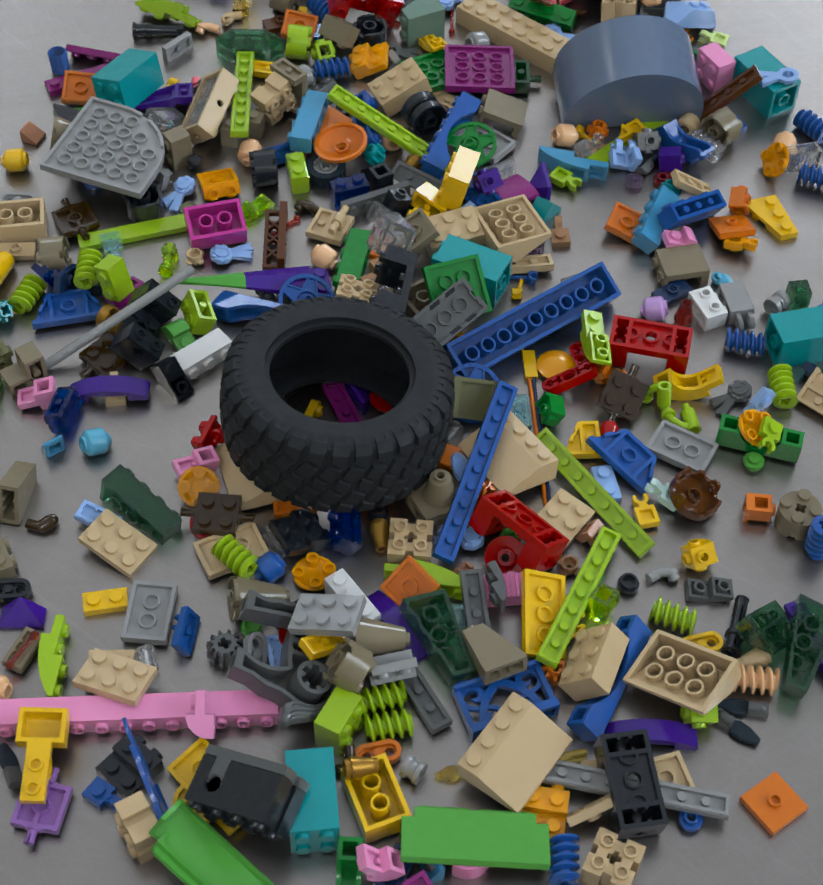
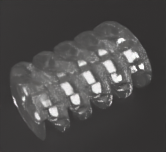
[689,129,726,164]

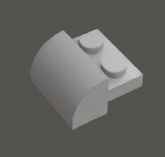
[367,649,418,686]

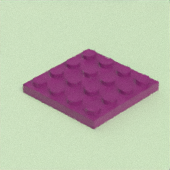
[445,44,515,94]

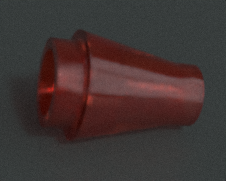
[674,299,693,327]

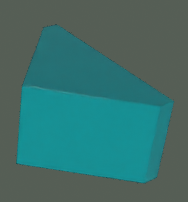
[532,196,561,224]

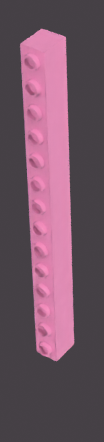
[0,690,279,737]

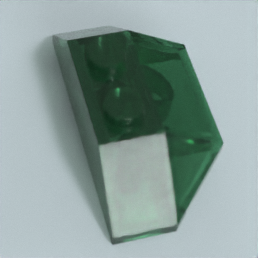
[215,29,284,65]
[735,600,790,656]

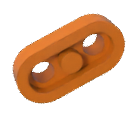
[355,739,401,765]

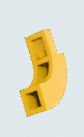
[653,363,724,401]

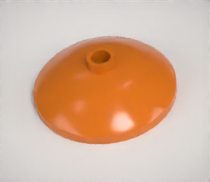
[313,122,368,163]

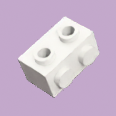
[686,286,728,332]

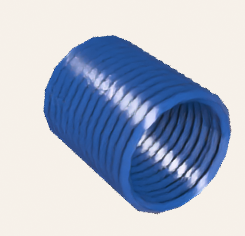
[47,46,70,75]

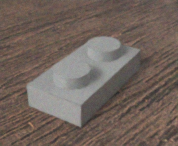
[162,31,193,63]

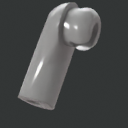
[645,566,679,584]

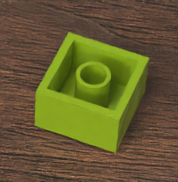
[314,686,364,757]

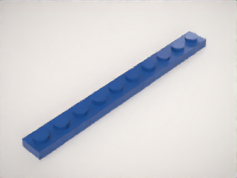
[432,380,518,565]

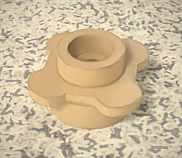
[185,247,204,265]

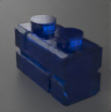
[329,173,370,207]
[43,386,84,434]
[327,509,362,556]

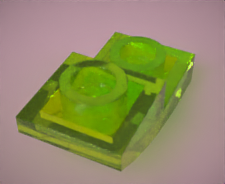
[241,193,275,223]

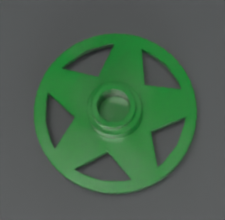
[447,122,497,168]

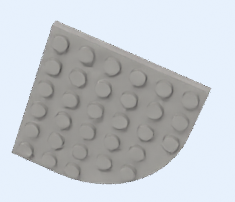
[39,96,165,199]

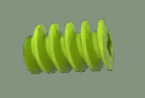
[73,248,103,290]
[7,273,47,314]
[767,364,798,409]
[211,534,258,579]
[648,596,698,635]
[357,680,407,715]
[363,708,414,742]

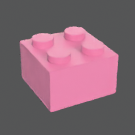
[696,42,736,94]

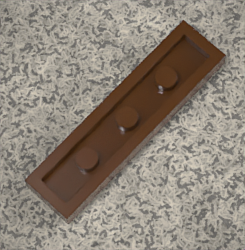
[701,64,763,119]

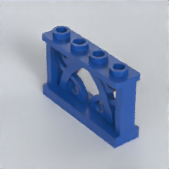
[452,659,560,744]

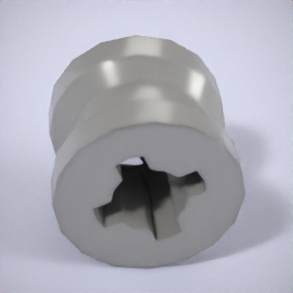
[399,755,428,785]

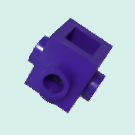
[472,167,504,195]

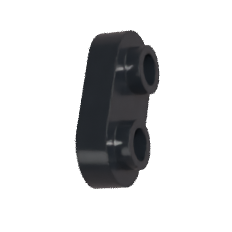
[0,578,32,603]

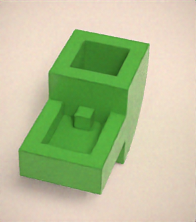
[161,318,196,351]

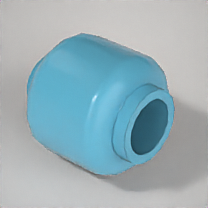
[79,427,112,457]

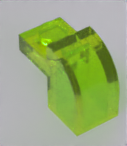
[585,582,620,622]

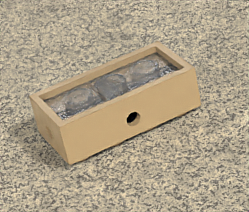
[182,67,239,145]

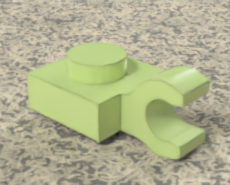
[697,29,730,49]

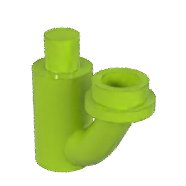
[643,381,672,412]
[661,403,702,434]

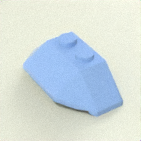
[663,0,716,29]

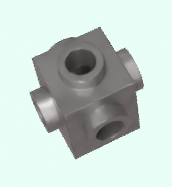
[632,128,661,154]

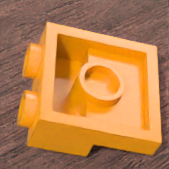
[349,42,389,80]
[196,167,241,201]
[521,785,570,839]

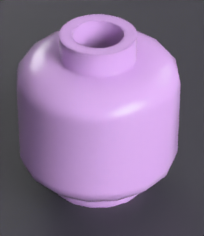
[640,296,669,322]

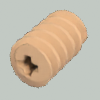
[733,664,780,697]

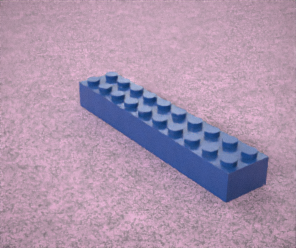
[443,261,622,378]

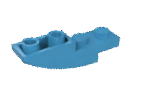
[538,146,609,182]

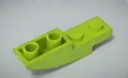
[134,0,202,29]
[580,309,612,366]
[384,559,462,600]
[38,614,70,697]

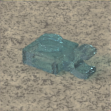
[99,230,123,257]

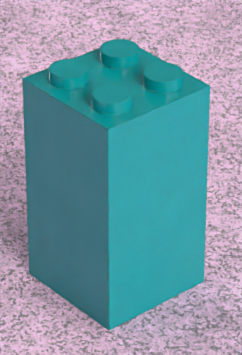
[732,46,801,119]
[91,48,164,109]
[431,234,512,308]
[763,305,823,367]
[285,747,340,855]

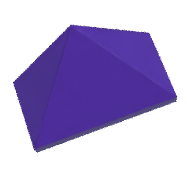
[530,162,552,200]
[344,383,371,416]
[0,596,47,630]

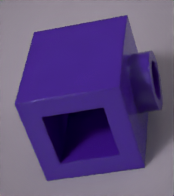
[658,146,686,172]

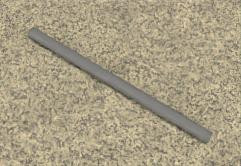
[44,264,196,370]

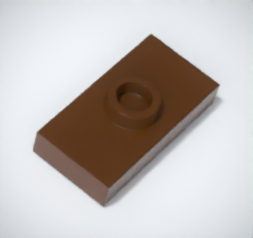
[262,15,285,35]

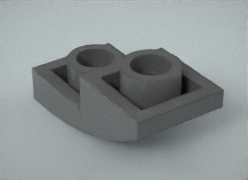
[485,560,506,612]
[684,576,734,602]

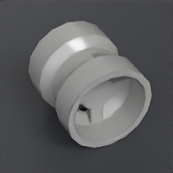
[763,290,791,315]

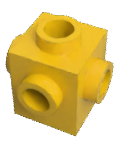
[680,538,719,572]

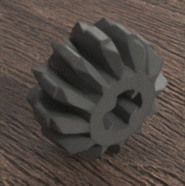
[206,629,244,669]

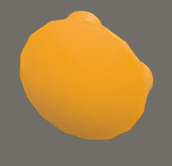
[760,142,789,178]
[536,350,576,379]
[738,409,771,447]
[177,466,220,507]
[292,552,336,591]

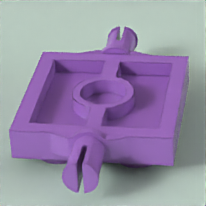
[10,766,73,847]

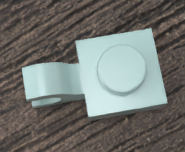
[644,478,677,512]

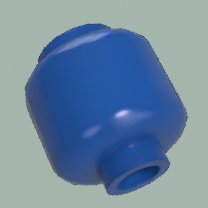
[254,551,286,583]

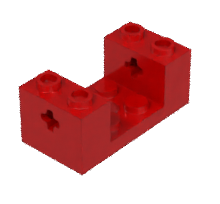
[327,0,404,30]
[609,314,693,375]
[468,489,569,572]

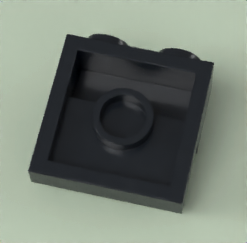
[268,508,329,557]
[95,733,164,798]

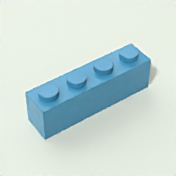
[287,90,329,153]
[631,185,680,255]

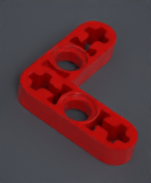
[542,341,599,395]

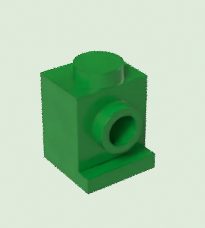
[535,392,566,427]

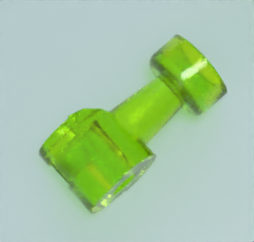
[158,242,179,278]

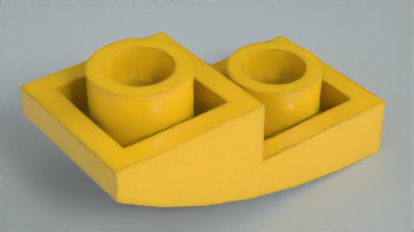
[418,34,447,52]

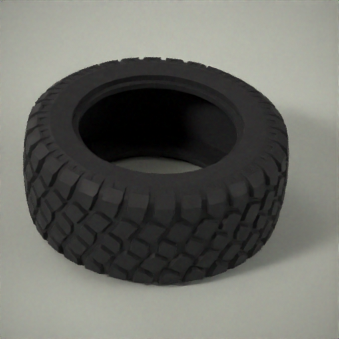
[219,296,455,513]

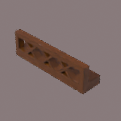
[262,201,288,270]

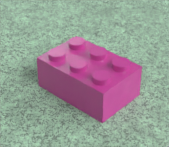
[183,198,247,250]

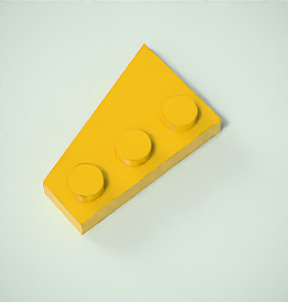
[748,195,798,241]

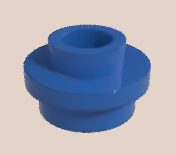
[678,811,703,832]

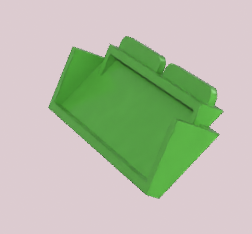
[148,798,274,885]
[399,806,551,870]

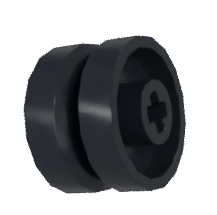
[401,91,447,137]

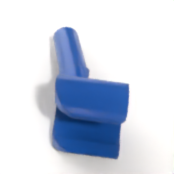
[511,271,538,286]

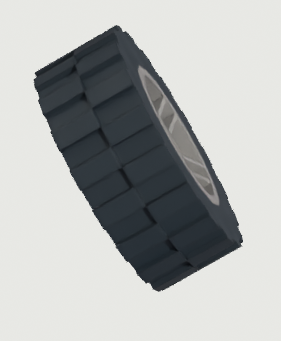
[306,153,346,189]

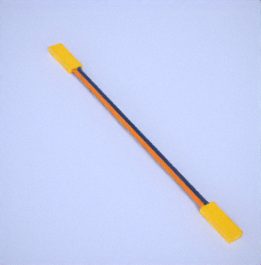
[521,350,562,559]

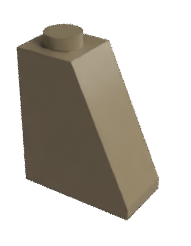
[0,461,37,525]
[462,623,528,685]

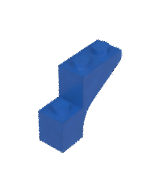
[654,119,714,164]

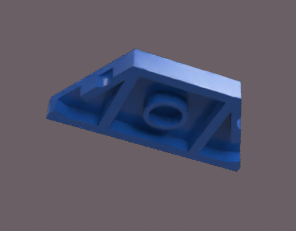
[32,288,102,330]
[585,429,657,496]

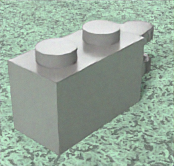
[717,281,755,331]

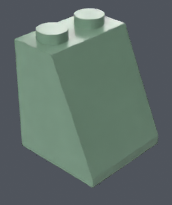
[400,0,445,47]

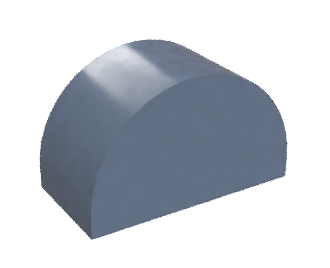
[552,15,704,129]

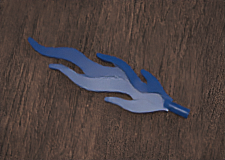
[122,717,169,820]

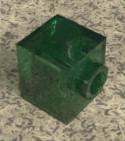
[785,279,813,311]

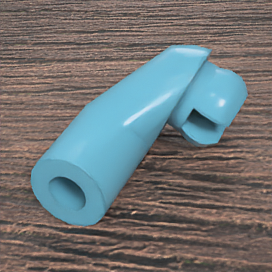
[711,272,733,286]

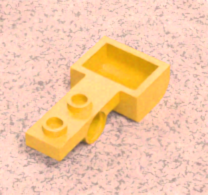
[15,707,70,804]

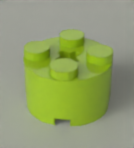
[285,24,312,61]

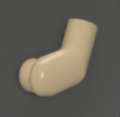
[220,11,242,26]

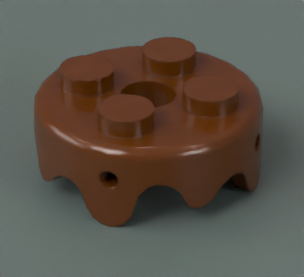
[669,466,722,521]

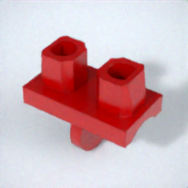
[190,415,225,449]

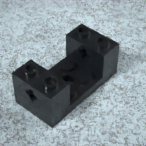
[368,244,418,314]
[110,278,182,371]
[593,729,669,840]

